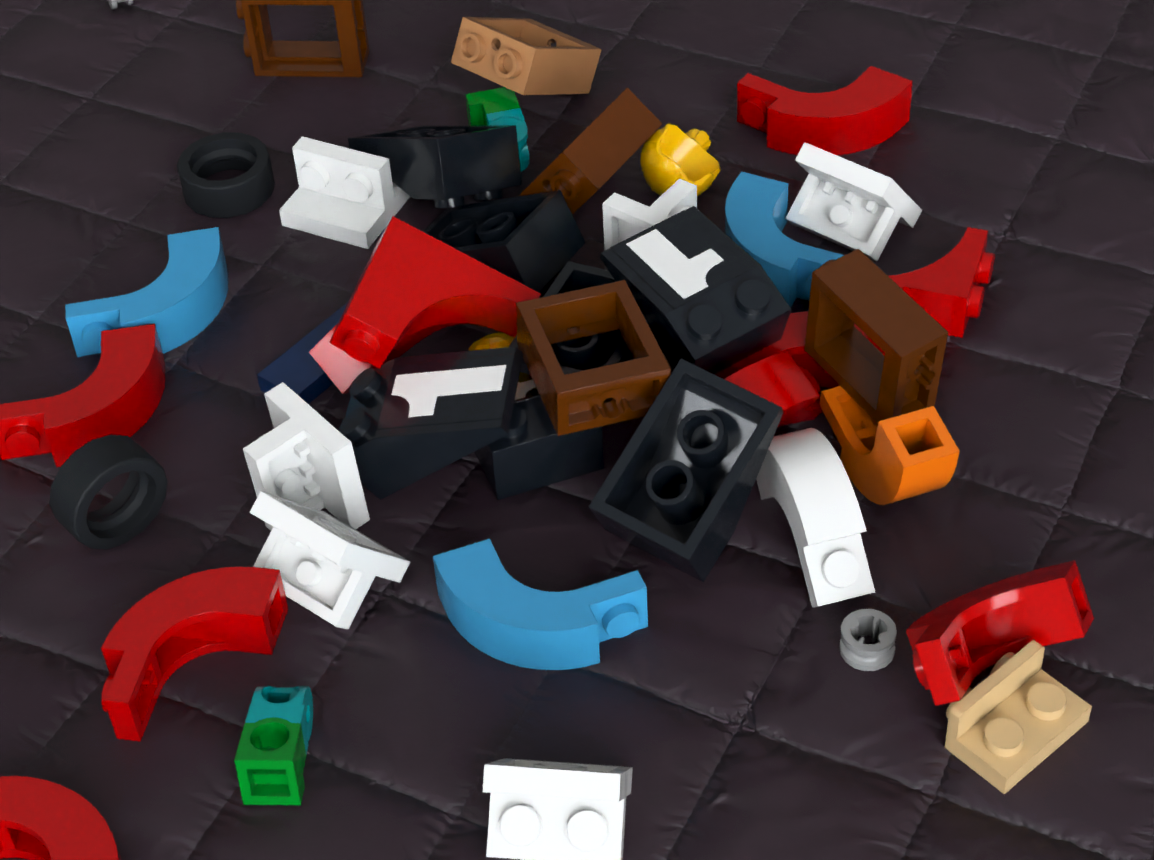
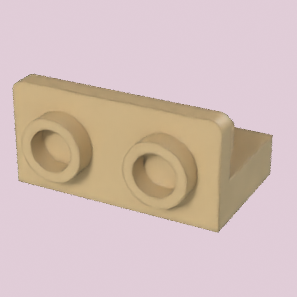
[945,640,1092,794]

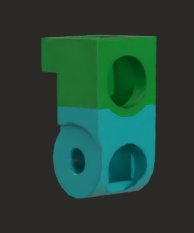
[465,87,530,172]
[234,686,313,806]

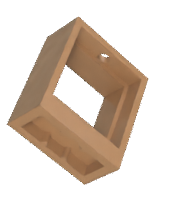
[451,17,602,95]

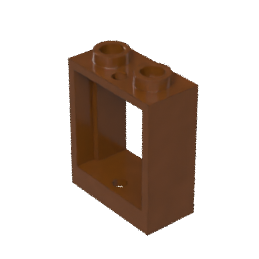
[236,0,369,77]
[517,87,662,214]
[804,249,948,423]
[516,280,671,436]

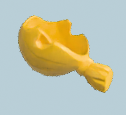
[640,123,721,197]

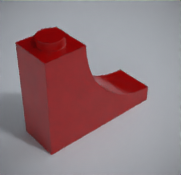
[329,216,541,369]

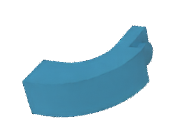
[725,171,844,308]
[65,227,228,357]
[433,538,648,670]

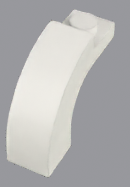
[756,428,875,608]

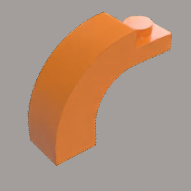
[819,386,960,505]

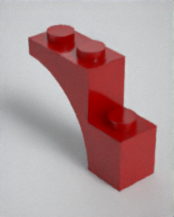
[873,227,995,356]

